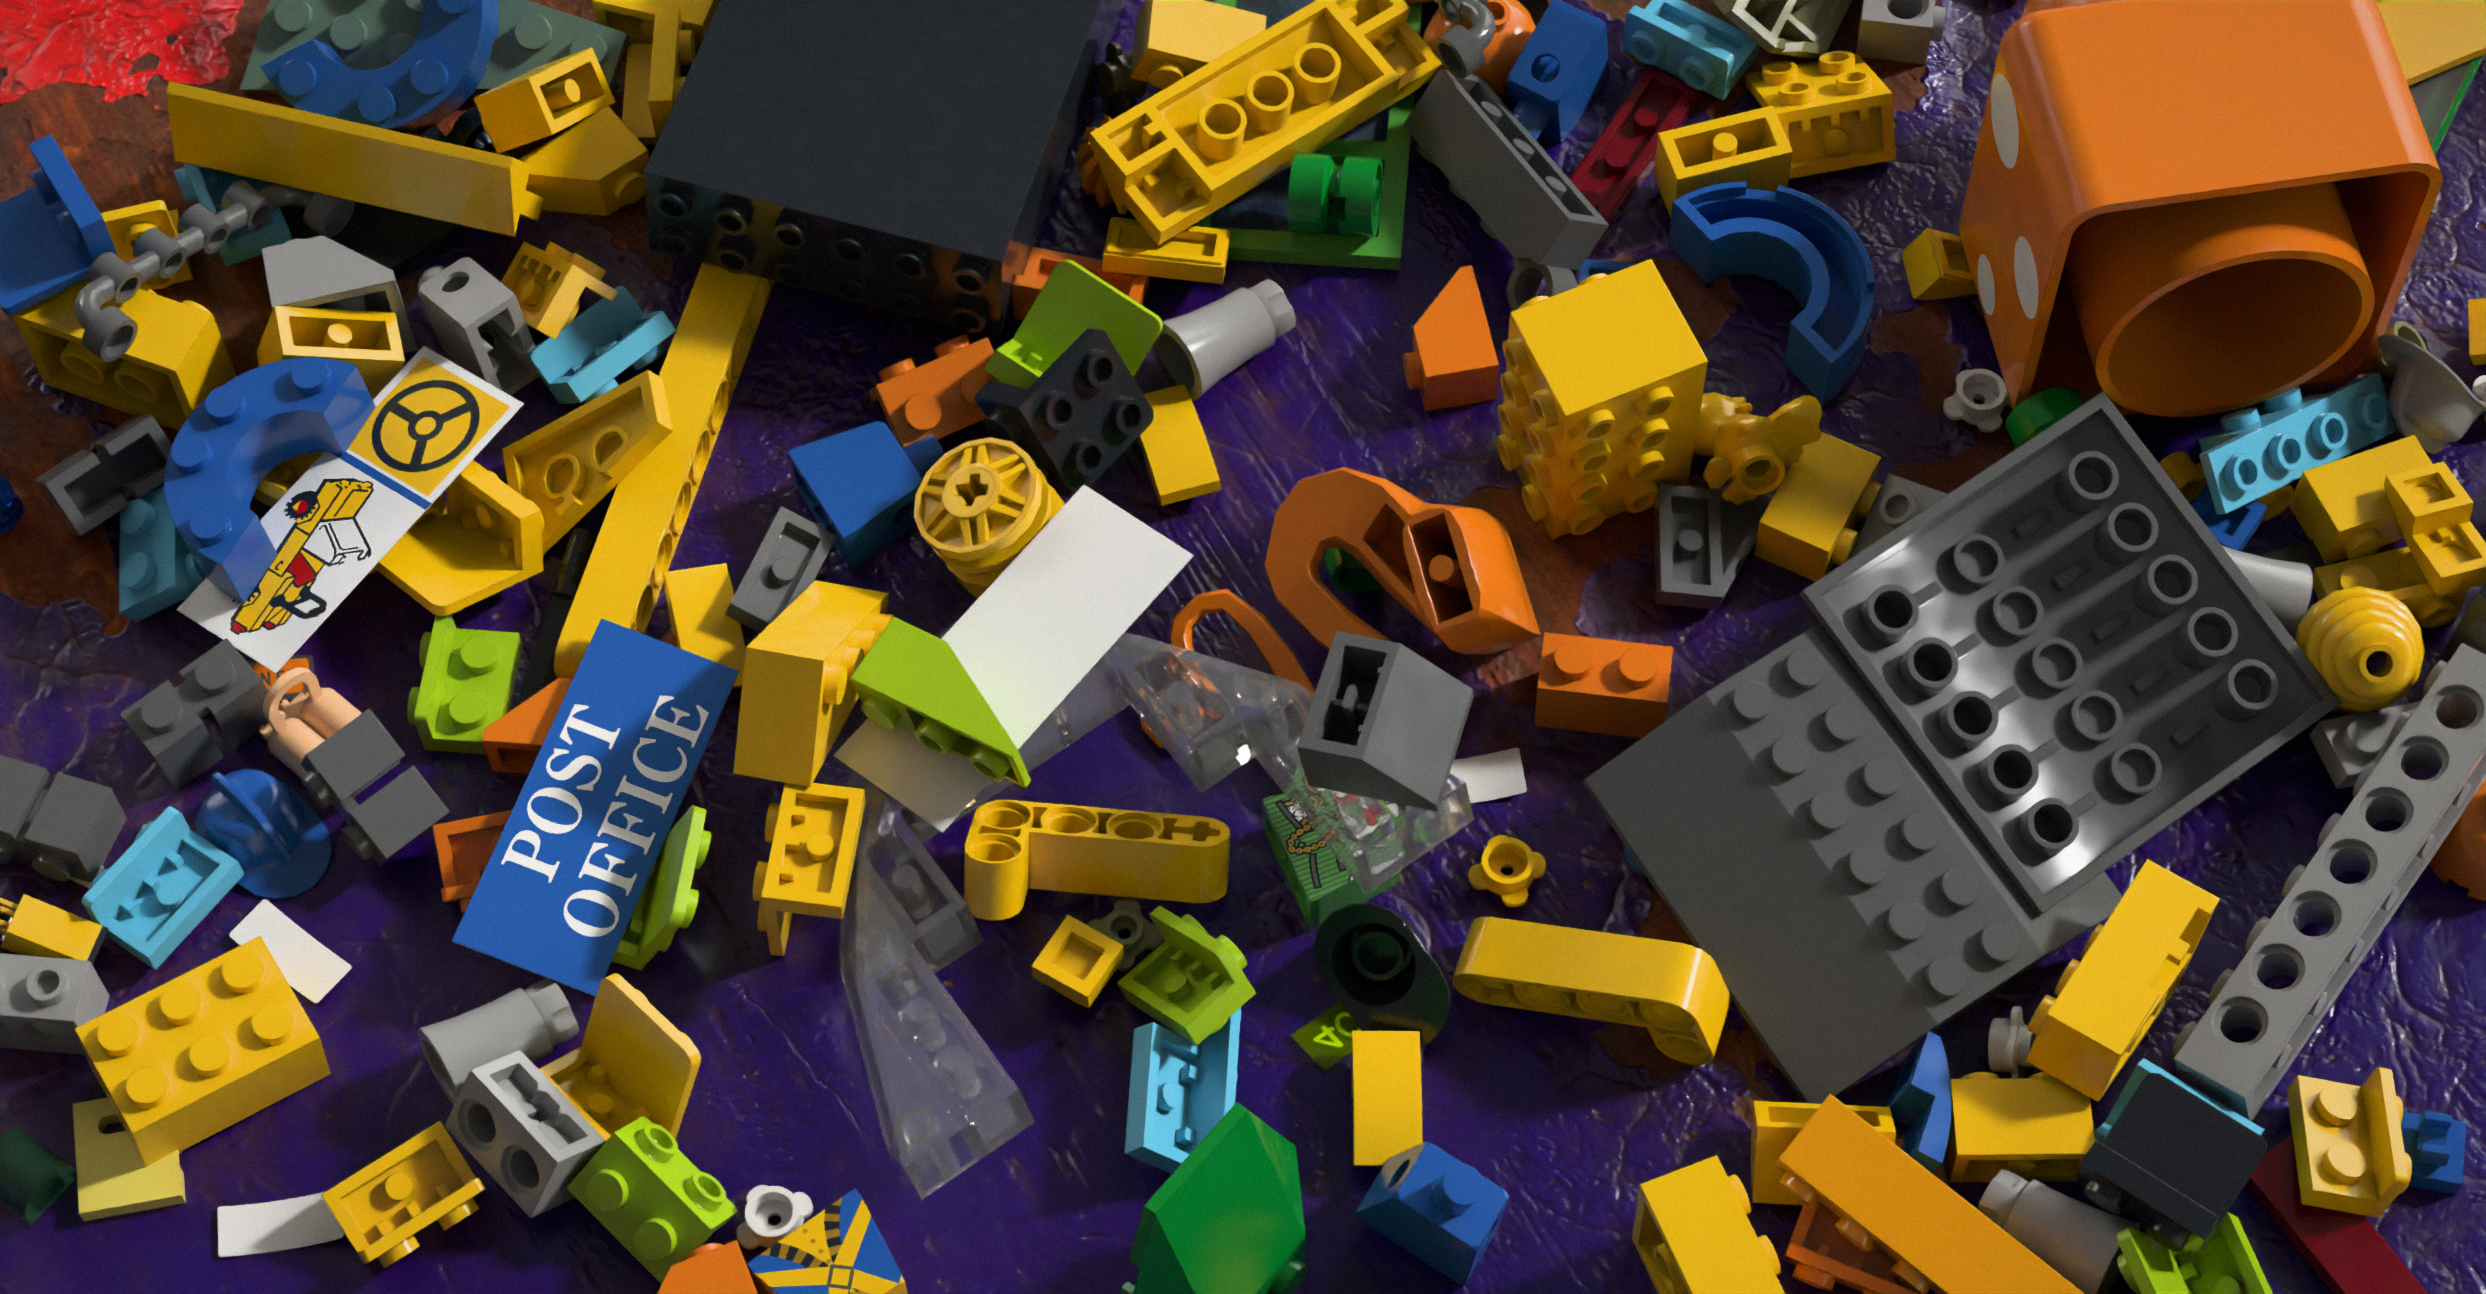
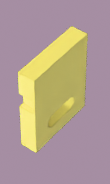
[73,1098,186,1221]

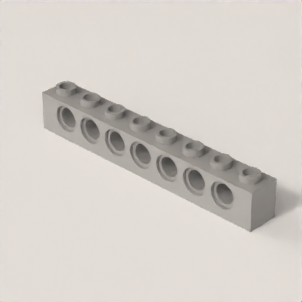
[2172,643,2486,1122]

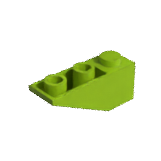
[850,617,1031,788]

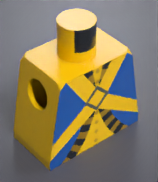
[747,1189,908,1294]

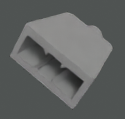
[418,257,539,396]

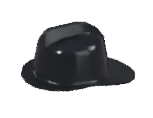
[1313,903,1450,1046]

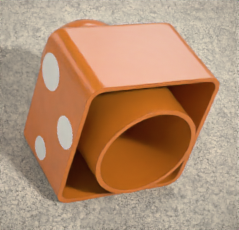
[1959,0,2443,417]

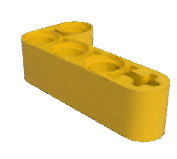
[964,800,1230,920]
[1452,917,1731,1065]

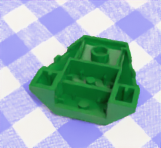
[1120,1102,1308,1294]

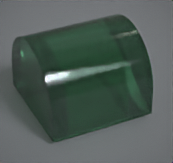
[0,1129,77,1226]

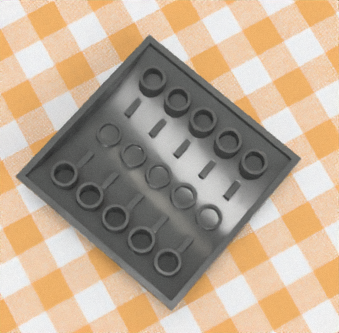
[1799,391,2342,916]
[1582,623,2122,1104]

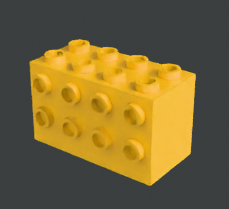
[1495,259,1708,540]

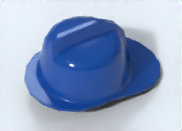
[196,769,333,900]

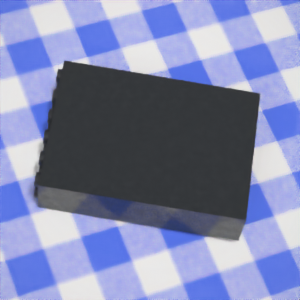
[644,0,1126,338]

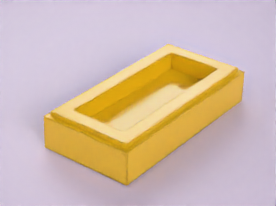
[1102,217,1231,284]

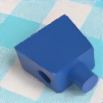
[1506,0,1610,142]
[787,421,944,571]
[1353,1142,1510,1287]

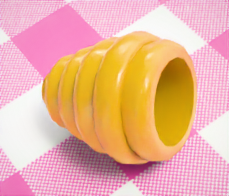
[2294,586,2425,714]

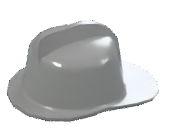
[2378,333,2486,454]

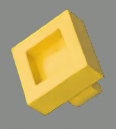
[1031,915,1125,1009]

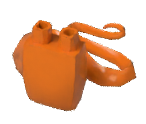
[1140,467,1541,749]

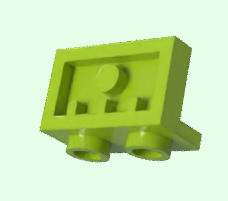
[407,614,523,755]

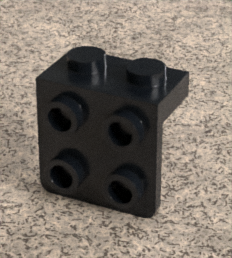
[974,328,1154,498]
[2077,1073,2267,1259]

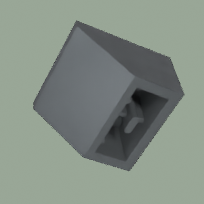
[1297,631,1474,811]

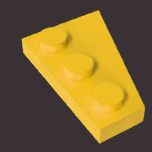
[502,370,673,555]

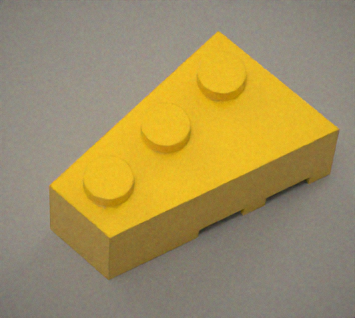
[2025,859,2220,1102]

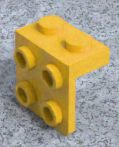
[374,460,544,616]
[539,973,701,1141]

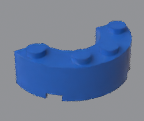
[260,0,499,134]
[1668,181,1875,405]
[164,357,376,604]

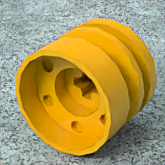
[914,437,1065,599]

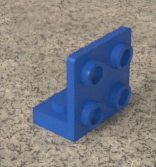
[0,134,118,316]

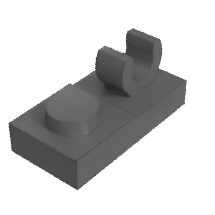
[725,506,837,633]

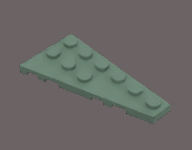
[239,0,631,93]

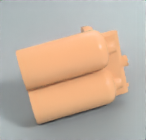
[258,668,362,778]

